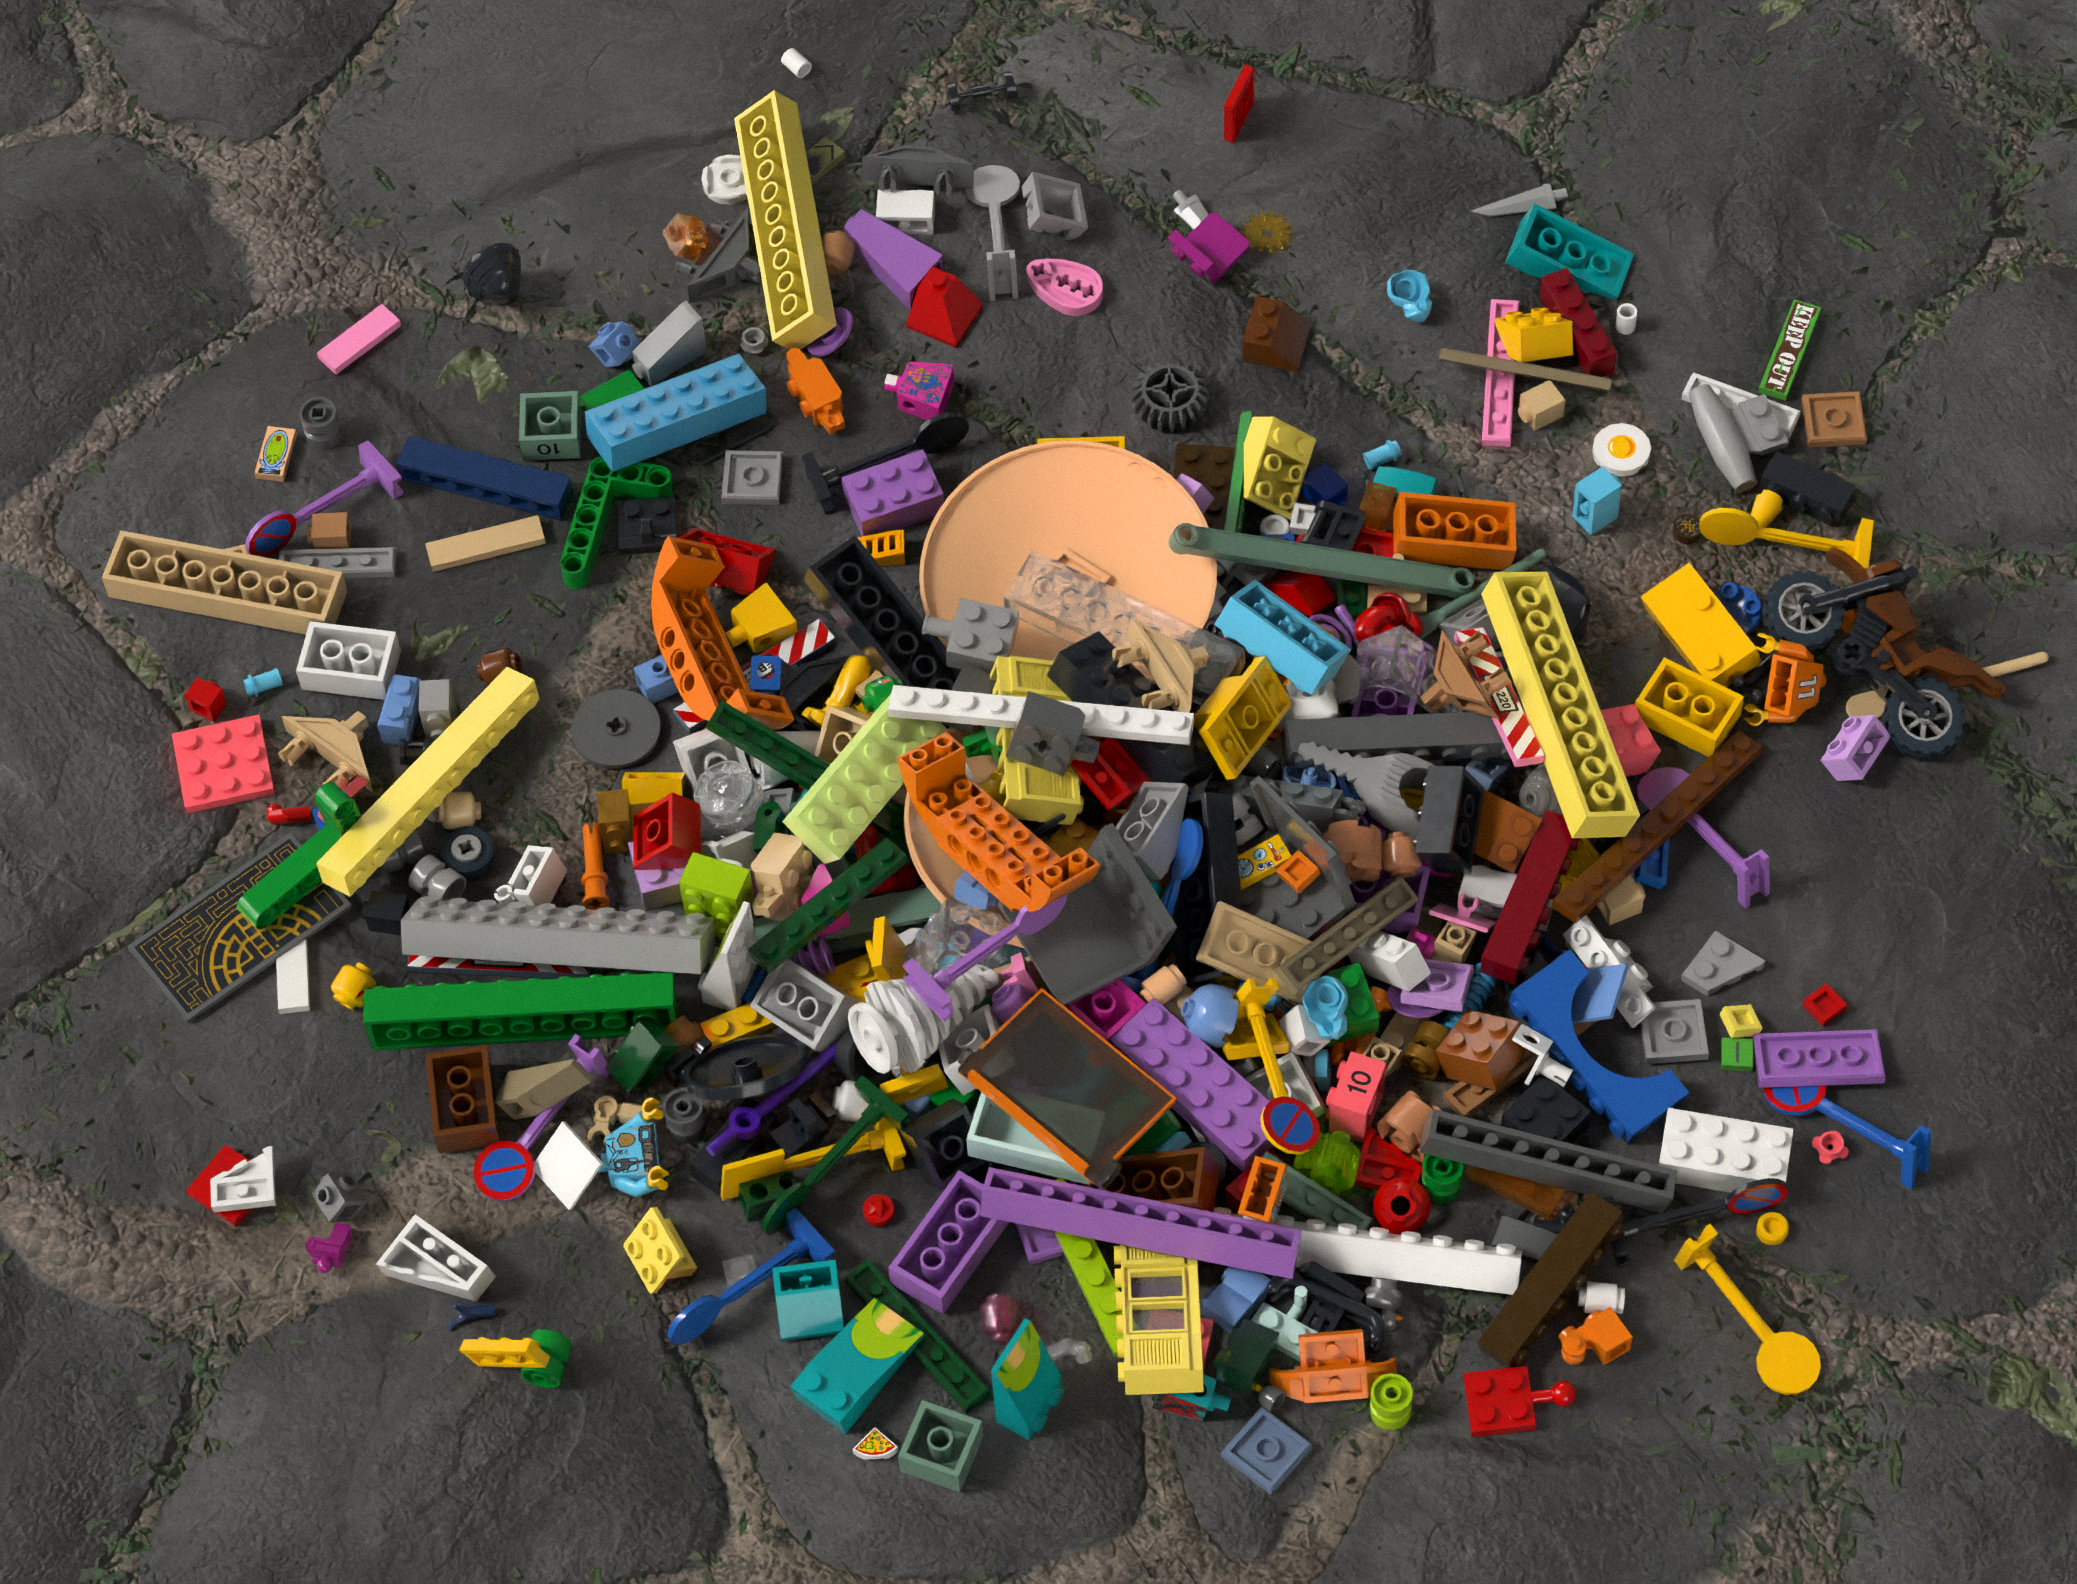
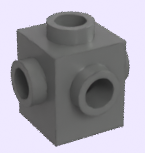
[312,1172,368,1223]

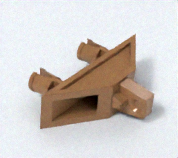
[1421,630,1512,719]

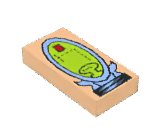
[255,426,297,482]

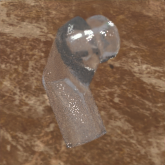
[1045,1338,1093,1364]

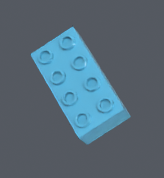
[1214,580,1351,695]

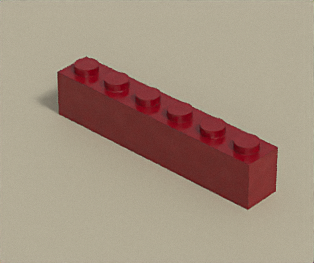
[1480,810,1582,984]

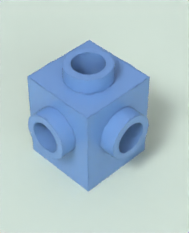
[588,321,641,368]

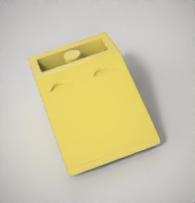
[1244,417,1316,520]

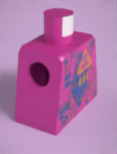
[884,362,955,420]

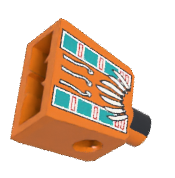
[1238,1156,1288,1224]

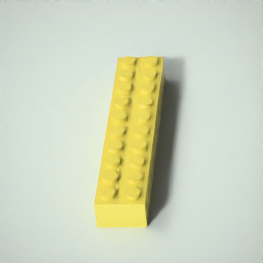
[734,90,837,350]
[1481,572,1640,838]

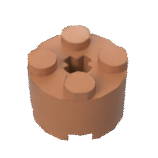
[1321,820,1382,882]
[1377,1091,1442,1164]

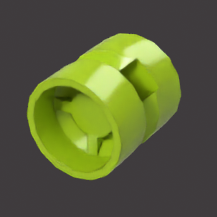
[1370,1373,1413,1430]

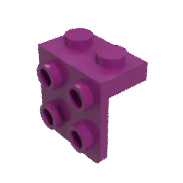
[1167,212,1250,285]

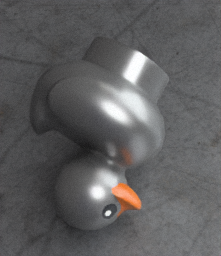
[1362,1277,1403,1331]

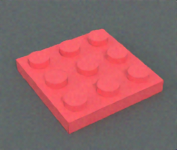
[172,714,275,814]

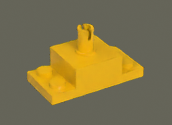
[1194,656,1293,780]

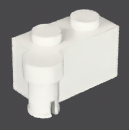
[494,845,567,906]

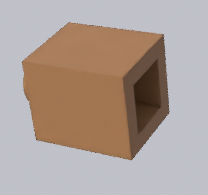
[307,512,351,549]

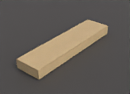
[425,515,546,572]

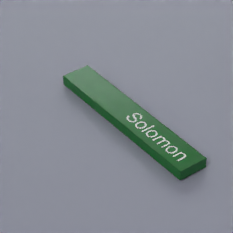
[1224,411,1253,533]

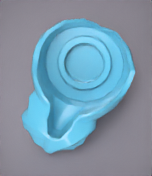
[1387,270,1432,323]
[1302,976,1348,1040]

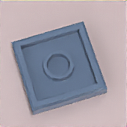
[1221,1407,1312,1495]

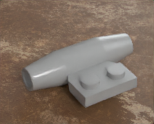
[1689,384,1789,493]

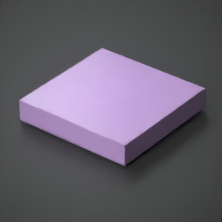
[1401,959,1474,1012]

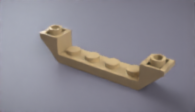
[1363,921,1477,1077]

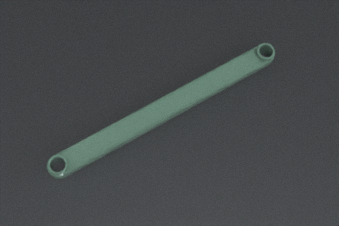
[1168,523,1474,599]

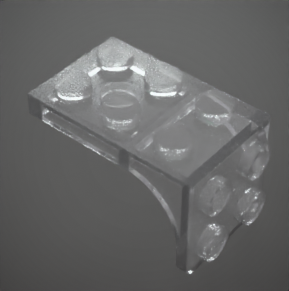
[1356,625,1460,714]
[902,900,1003,980]

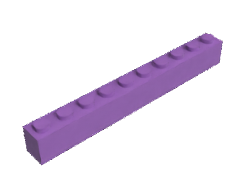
[980,1167,1302,1279]

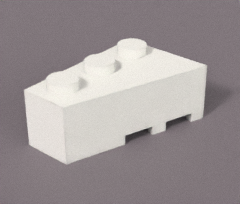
[376,1215,496,1302]

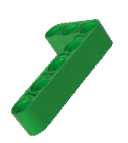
[560,457,674,589]
[236,781,361,930]

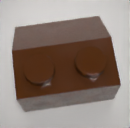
[1243,296,1311,372]

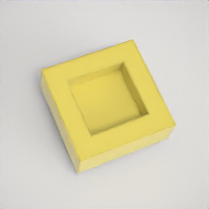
[1720,1004,1762,1038]

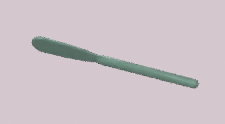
[1396,549,1547,650]

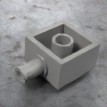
[922,598,1019,673]

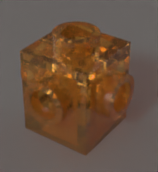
[662,213,712,261]

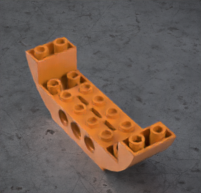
[897,732,1100,912]

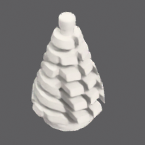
[848,969,999,1074]

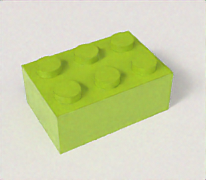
[679,852,757,940]

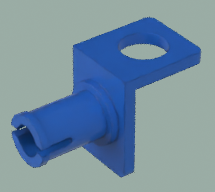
[750,656,781,696]

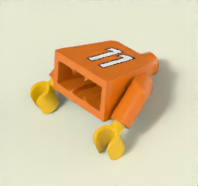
[1744,633,1826,726]

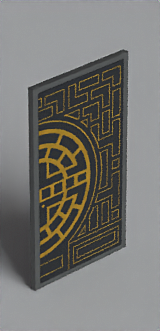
[127,832,352,1023]

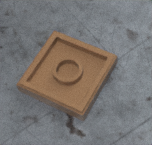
[1801,391,1867,448]

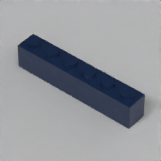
[396,436,573,521]

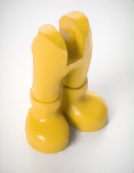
[801,655,872,729]

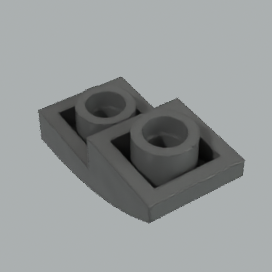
[1491,1216,1558,1262]

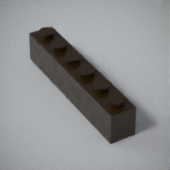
[1478,1191,1625,1368]

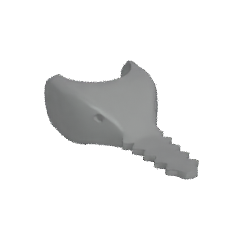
[1298,741,1435,837]

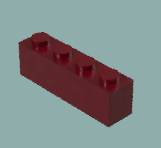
[1539,268,1617,377]

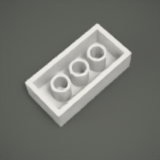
[1659,1108,1793,1193]

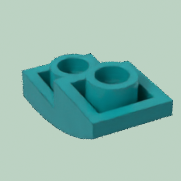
[1370,466,1438,497]

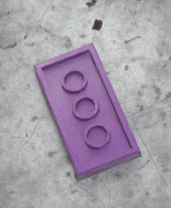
[1752,1029,1885,1088]

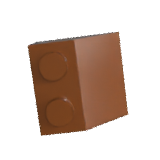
[1475,790,1542,874]

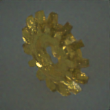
[1241,211,1292,253]

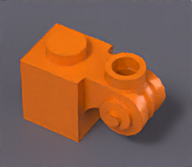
[1558,1307,1632,1365]

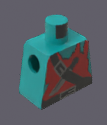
[1152,1374,1231,1421]

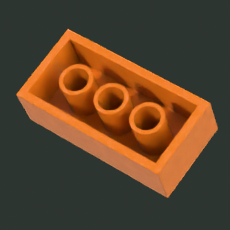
[1393,492,1516,570]

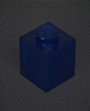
[1303,463,1348,506]

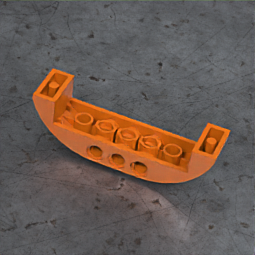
[651,536,794,731]

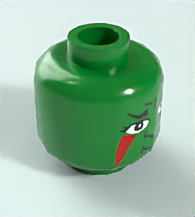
[861,675,904,713]

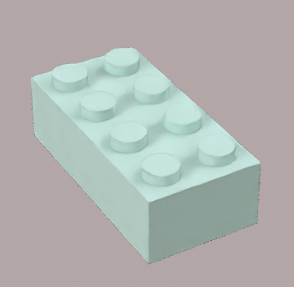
[966,1089,1107,1185]

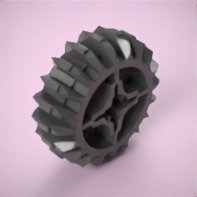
[1131,359,1209,433]

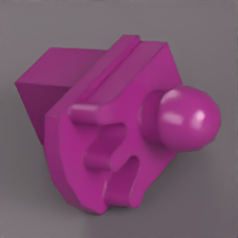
[305,1223,352,1273]

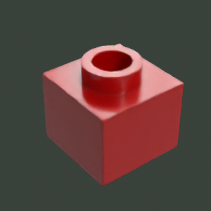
[184,677,227,722]

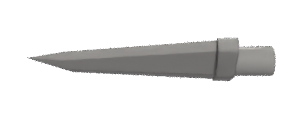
[1472,183,1568,217]
[1173,190,1209,230]

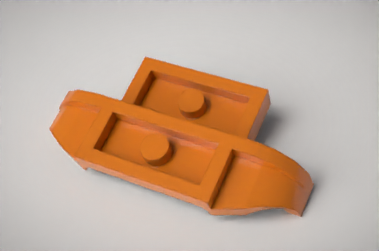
[1268,1329,1397,1403]

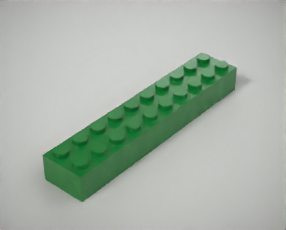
[363,971,679,1051]

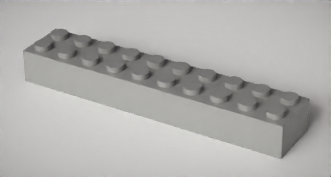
[401,896,715,974]

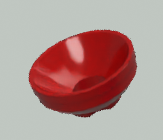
[1373,1177,1431,1235]

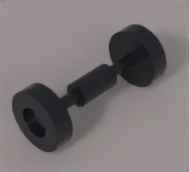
[946,71,1017,111]

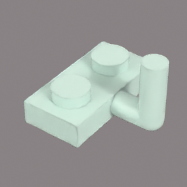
[1247,1286,1318,1362]

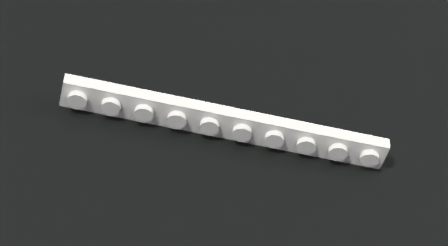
[887,685,1195,745]

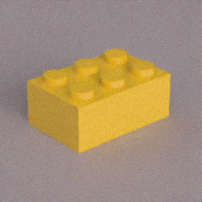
[1635,657,1744,757]

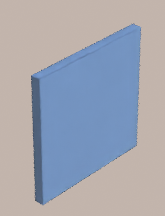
[1571,963,1629,1024]

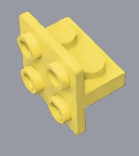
[624,1207,697,1294]

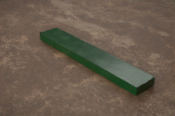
[844,1258,991,1414]

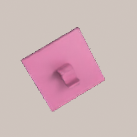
[1429,892,1497,933]

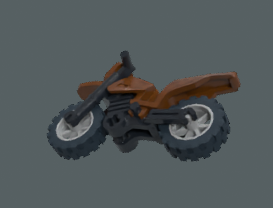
[1762,547,2005,760]

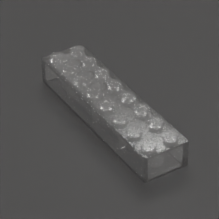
[1003,549,1245,706]

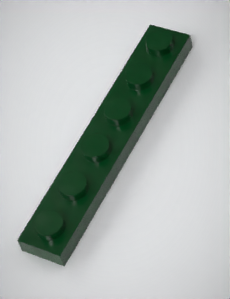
[747,838,908,974]

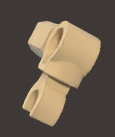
[587,1096,654,1148]

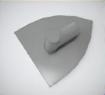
[1332,654,1361,706]

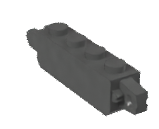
[1203,774,1367,833]

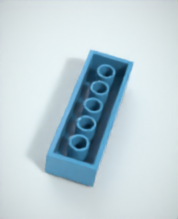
[585,354,767,472]

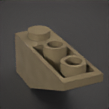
[495,1059,593,1120]

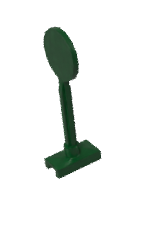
[761,1075,911,1235]

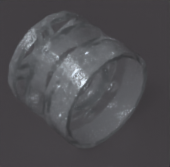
[693,761,770,838]

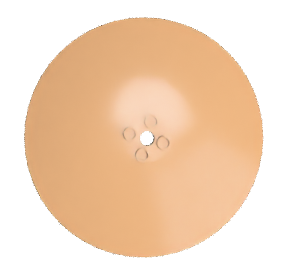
[919,440,1217,685]

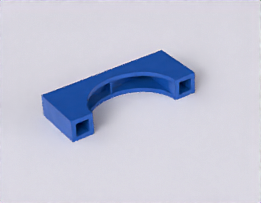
[1508,950,1689,1144]

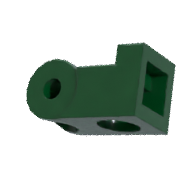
[754,801,788,855]
[738,1171,797,1222]

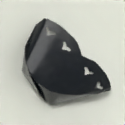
[1538,564,1591,642]

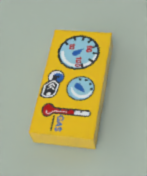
[1238,834,1291,890]

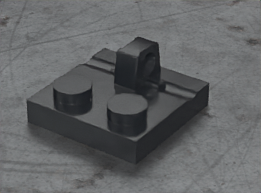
[617,496,677,555]

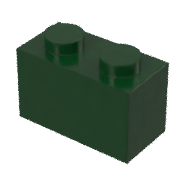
[606,1021,680,1093]

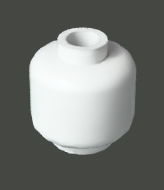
[832,1080,869,1122]

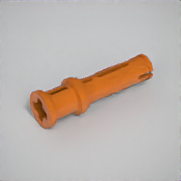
[581,823,610,910]

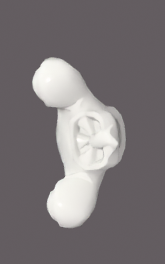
[1274,679,1339,730]

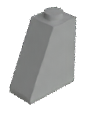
[632,301,707,386]

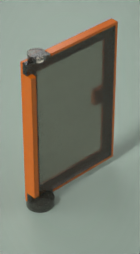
[958,988,1177,1190]

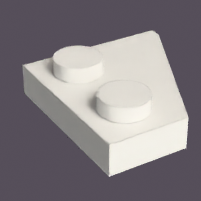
[210,1146,276,1213]

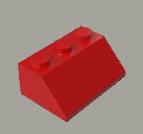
[678,528,777,595]

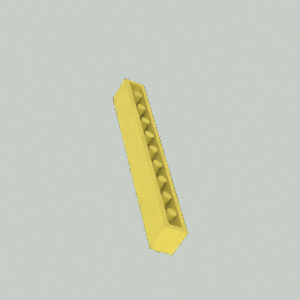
[316,667,540,897]

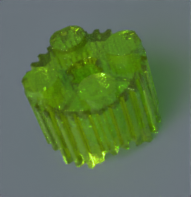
[1293,1131,1361,1197]

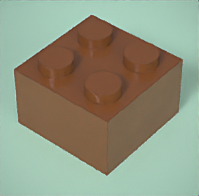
[1436,1009,1528,1090]

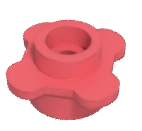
[1812,1131,1849,1164]

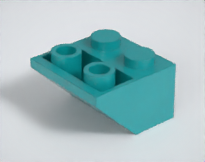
[772,1260,844,1341]

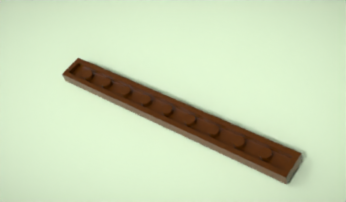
[1552,730,1762,923]

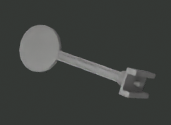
[965,165,1020,301]

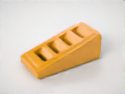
[847,530,905,566]

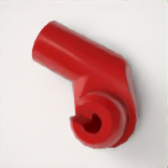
[266,803,311,825]

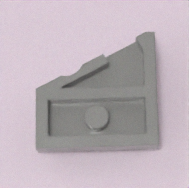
[1681,931,1765,996]

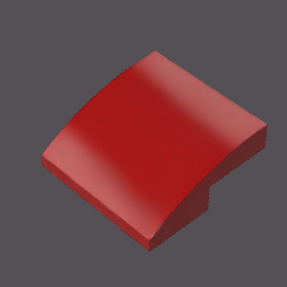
[1069,737,1151,811]

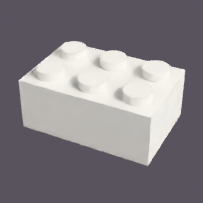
[296,621,401,700]

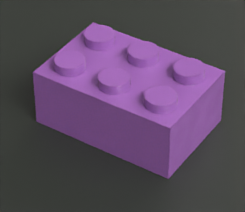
[841,449,944,537]

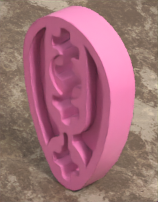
[1026,259,1103,316]

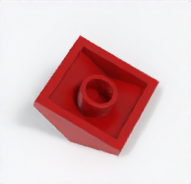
[1263,570,1337,617]

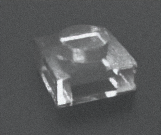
[722,1254,760,1289]

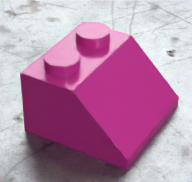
[1066,980,1146,1043]

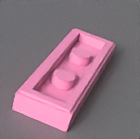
[317,304,401,375]

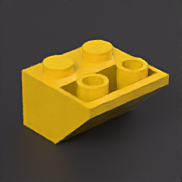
[1495,308,1573,362]

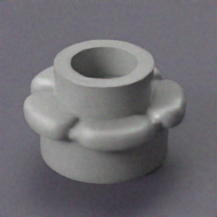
[740,327,768,354]

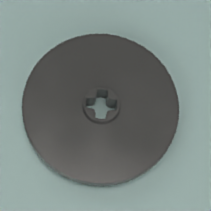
[571,689,661,768]

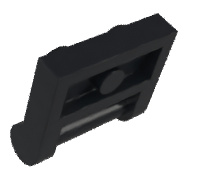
[1299,500,1367,551]

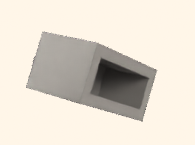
[419,679,457,742]

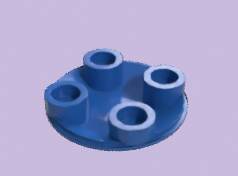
[1714,582,1762,635]

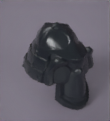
[463,243,521,304]

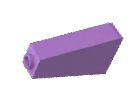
[844,209,944,309]

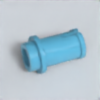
[1363,440,1402,470]
[243,668,283,697]

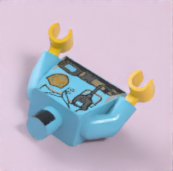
[595,1098,669,1198]

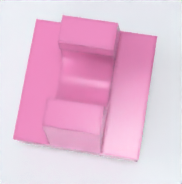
[1001,952,1039,995]

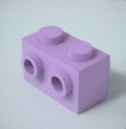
[1820,715,1890,781]

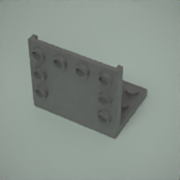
[1238,776,1357,941]
[997,823,1178,1007]

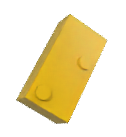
[1641,563,1762,687]

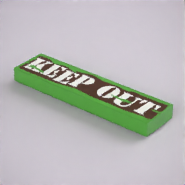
[1758,299,1821,401]

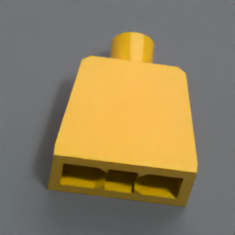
[725,583,798,653]

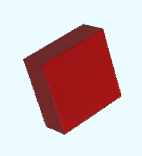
[1802,983,1847,1027]

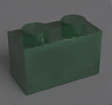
[1213,1318,1280,1397]

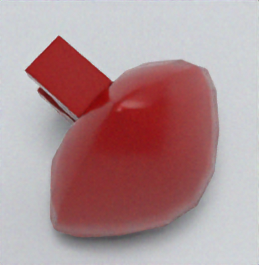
[1354,605,1404,649]

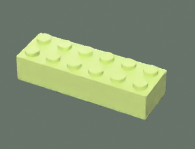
[782,695,948,864]

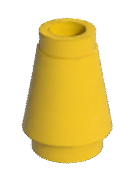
[1750,490,1783,528]

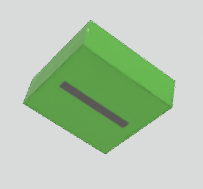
[1721,1038,1753,1072]

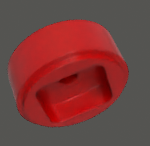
[863,1194,895,1227]

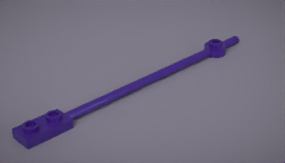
[706,927,989,1156]

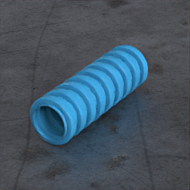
[1440,963,1500,1031]

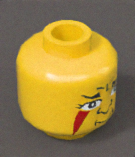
[331,963,377,1010]

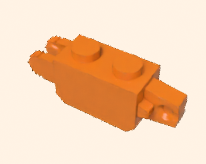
[786,348,845,434]

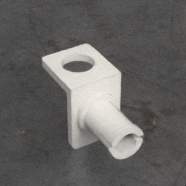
[1512,1024,1573,1087]

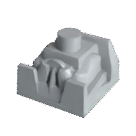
[1022,171,1088,240]

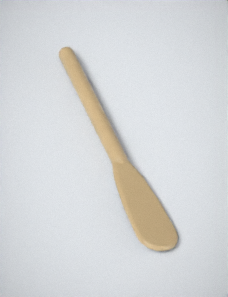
[1846,651,2049,718]

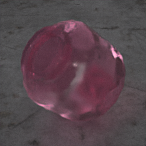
[979,1294,1022,1342]

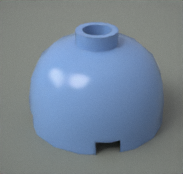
[1181,984,1239,1048]

